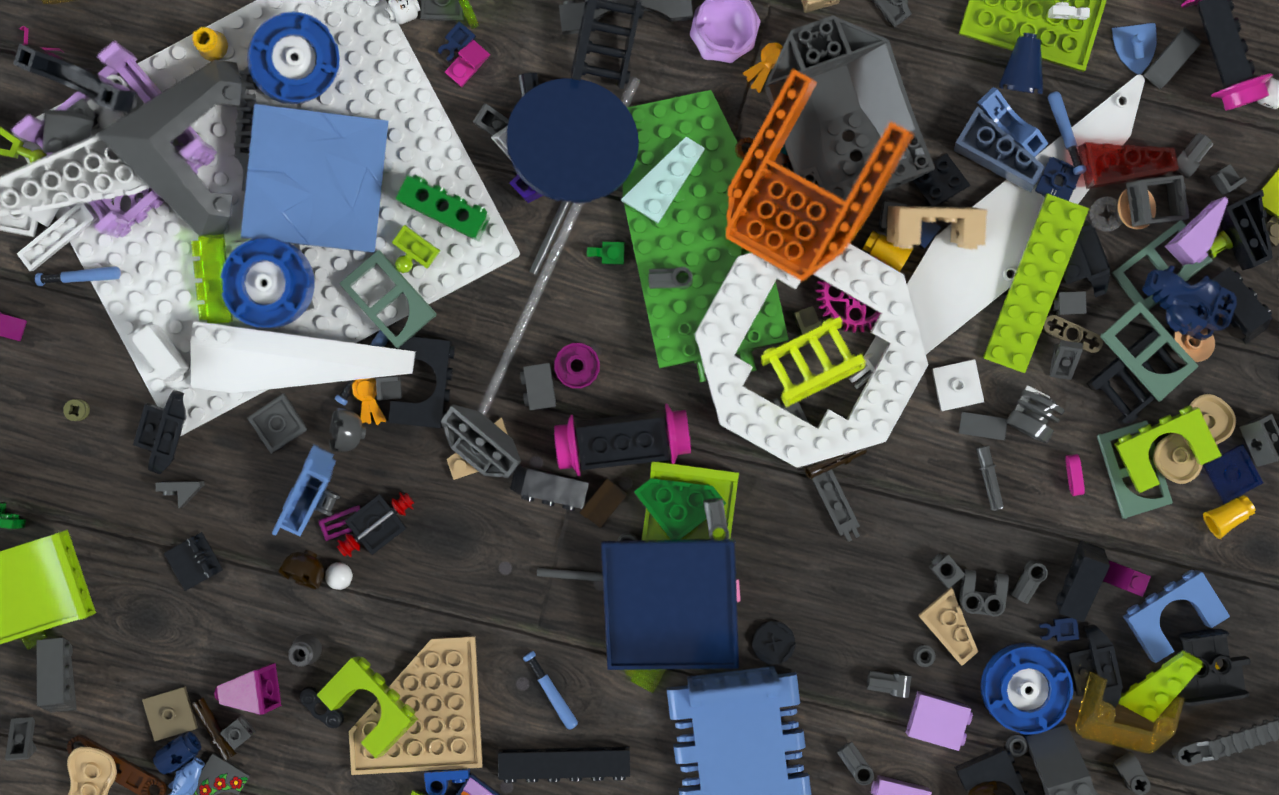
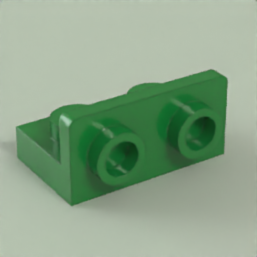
[0,503,26,529]

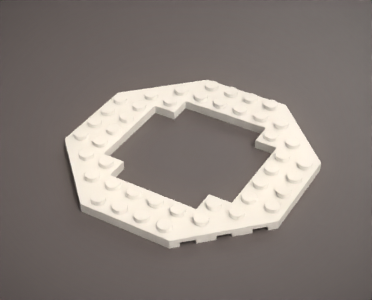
[694,244,928,468]

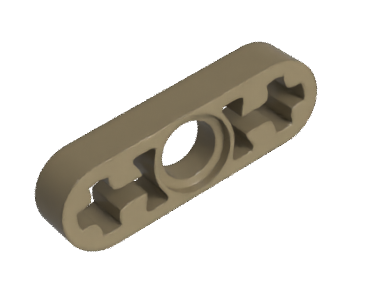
[1042,315,1103,353]

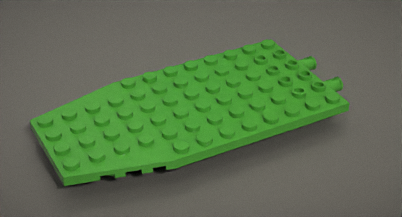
[623,90,789,383]

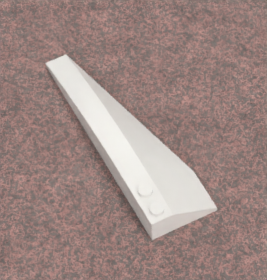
[0,133,150,216]
[190,321,415,393]

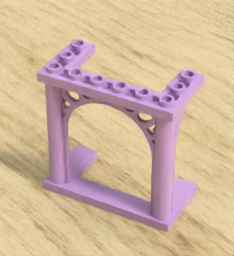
[11,41,218,238]

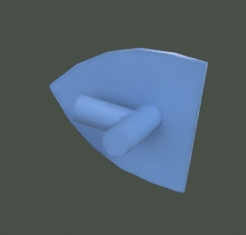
[1112,23,1156,75]

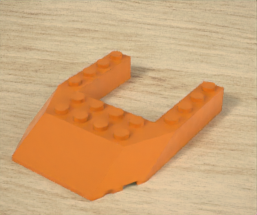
[726,69,914,281]

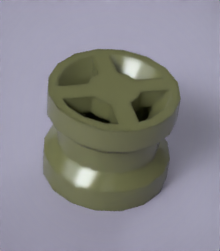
[63,399,90,421]

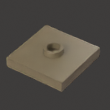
[142,686,198,741]

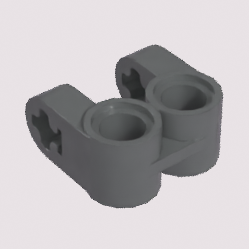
[958,569,1009,617]

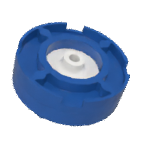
[247,12,340,104]
[220,238,315,328]
[981,643,1073,735]

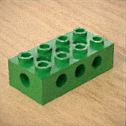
[395,174,490,242]

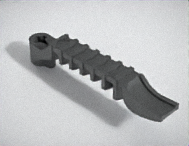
[234,66,258,193]
[1172,715,1279,766]

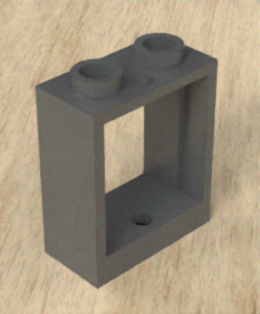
[1126,175,1189,227]

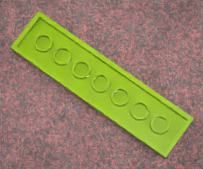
[983,193,1089,373]

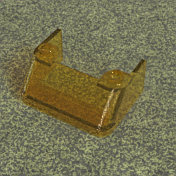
[1076,672,1185,754]

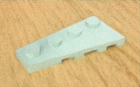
[621,137,705,224]

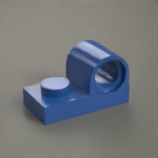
[424,768,470,795]

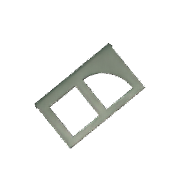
[1111,220,1212,310]
[339,250,437,349]
[1100,301,1199,402]
[1097,420,1173,519]

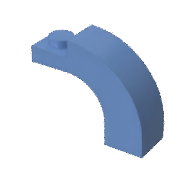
[977,87,1048,157]

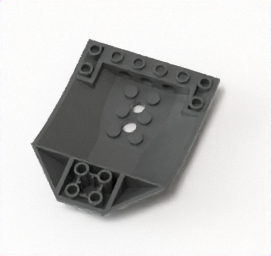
[765,15,935,201]

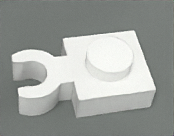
[1048,2,1090,20]

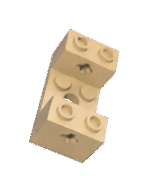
[887,206,987,249]

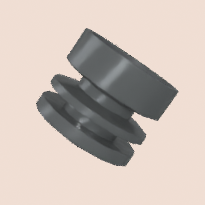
[1006,390,1065,444]

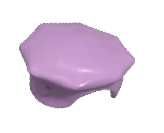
[690,0,761,63]

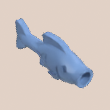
[168,757,205,795]

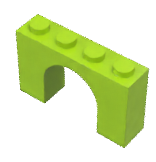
[1114,405,1222,493]
[317,656,418,759]

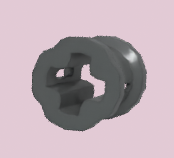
[315,488,341,516]

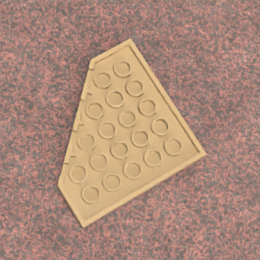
[349,636,483,775]

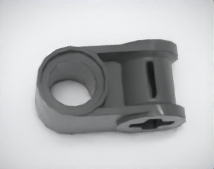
[1112,751,1151,795]

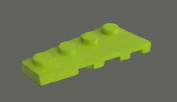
[1119,651,1203,722]

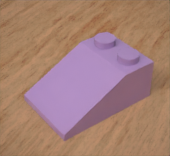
[1165,197,1228,265]

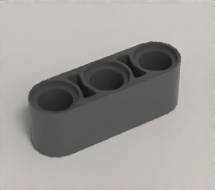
[1143,27,1202,90]

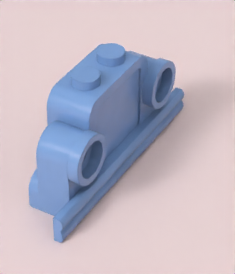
[272,444,336,536]

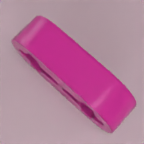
[1065,454,1085,496]

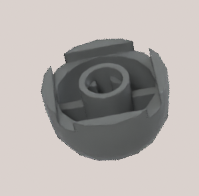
[329,408,366,452]

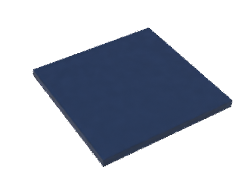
[601,539,739,670]

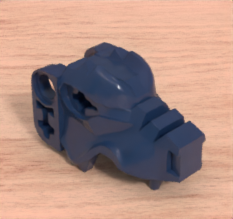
[1142,266,1237,340]

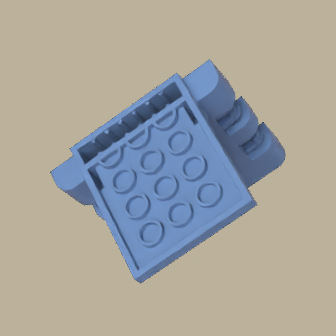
[666,666,811,795]

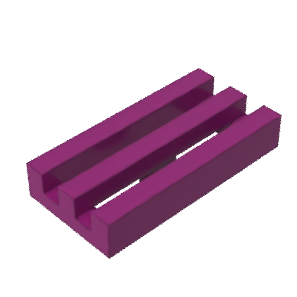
[318,505,361,541]

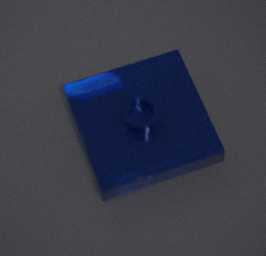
[1203,444,1263,504]

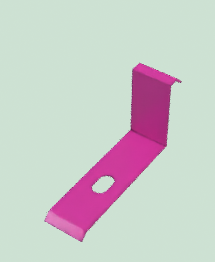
[20,26,64,53]

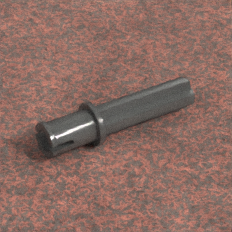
[976,445,1004,511]

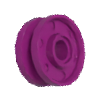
[554,343,600,388]

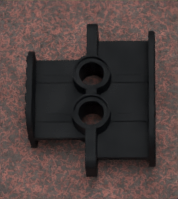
[1177,628,1251,706]

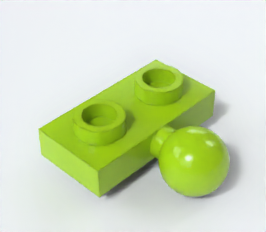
[392,225,441,273]

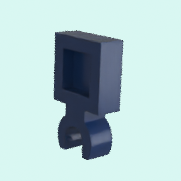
[438,21,476,62]
[1039,617,1079,642]

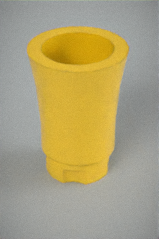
[192,27,228,61]
[863,231,913,272]
[1203,495,1255,539]

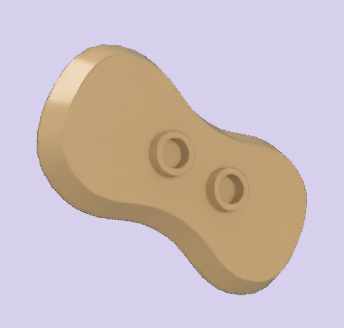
[1153,394,1236,484]
[67,747,117,795]

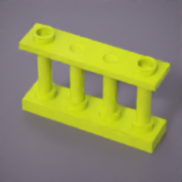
[761,317,866,407]

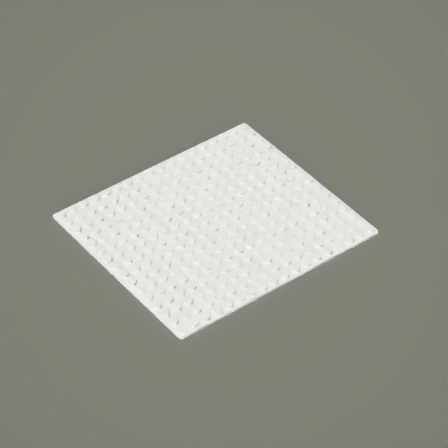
[12,0,520,436]

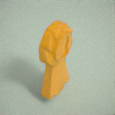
[743,42,783,93]
[352,378,386,425]

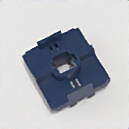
[1035,157,1081,201]

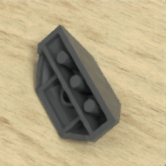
[441,405,521,478]

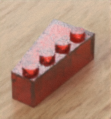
[1078,142,1179,189]

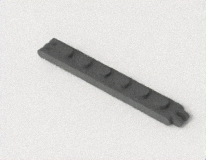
[773,395,860,542]

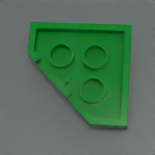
[634,478,726,540]

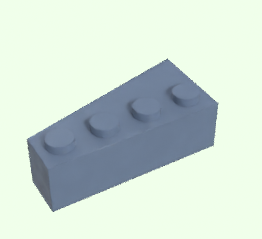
[954,106,1045,192]

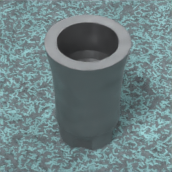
[289,634,322,666]

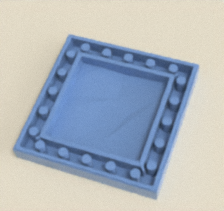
[241,104,388,253]

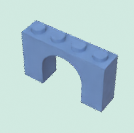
[1123,570,1230,663]

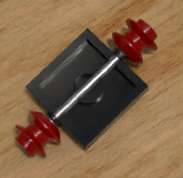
[337,492,414,557]

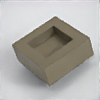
[1265,215,1279,247]

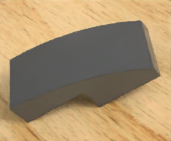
[959,412,1008,440]

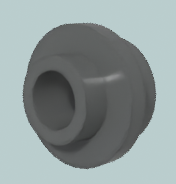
[913,645,936,667]
[1006,735,1028,757]

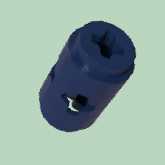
[153,732,201,775]

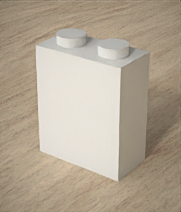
[131,324,191,381]

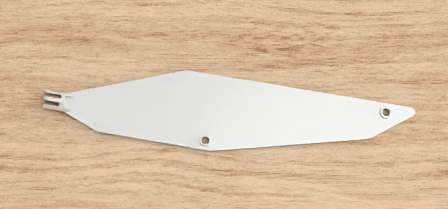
[849,74,1145,389]

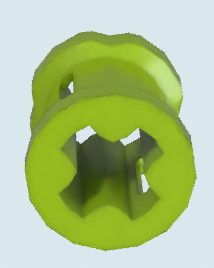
[1207,231,1233,258]

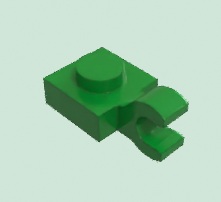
[587,242,624,265]

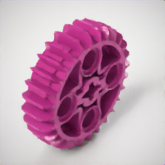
[815,257,881,333]

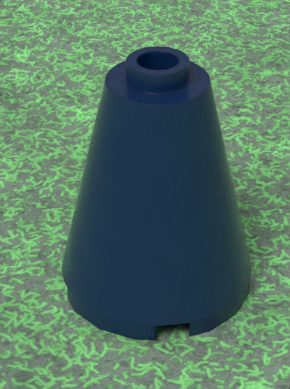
[999,33,1043,94]

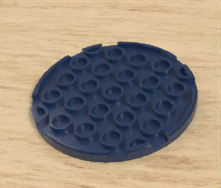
[506,78,639,203]

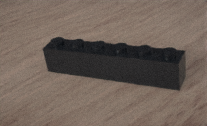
[498,746,630,783]

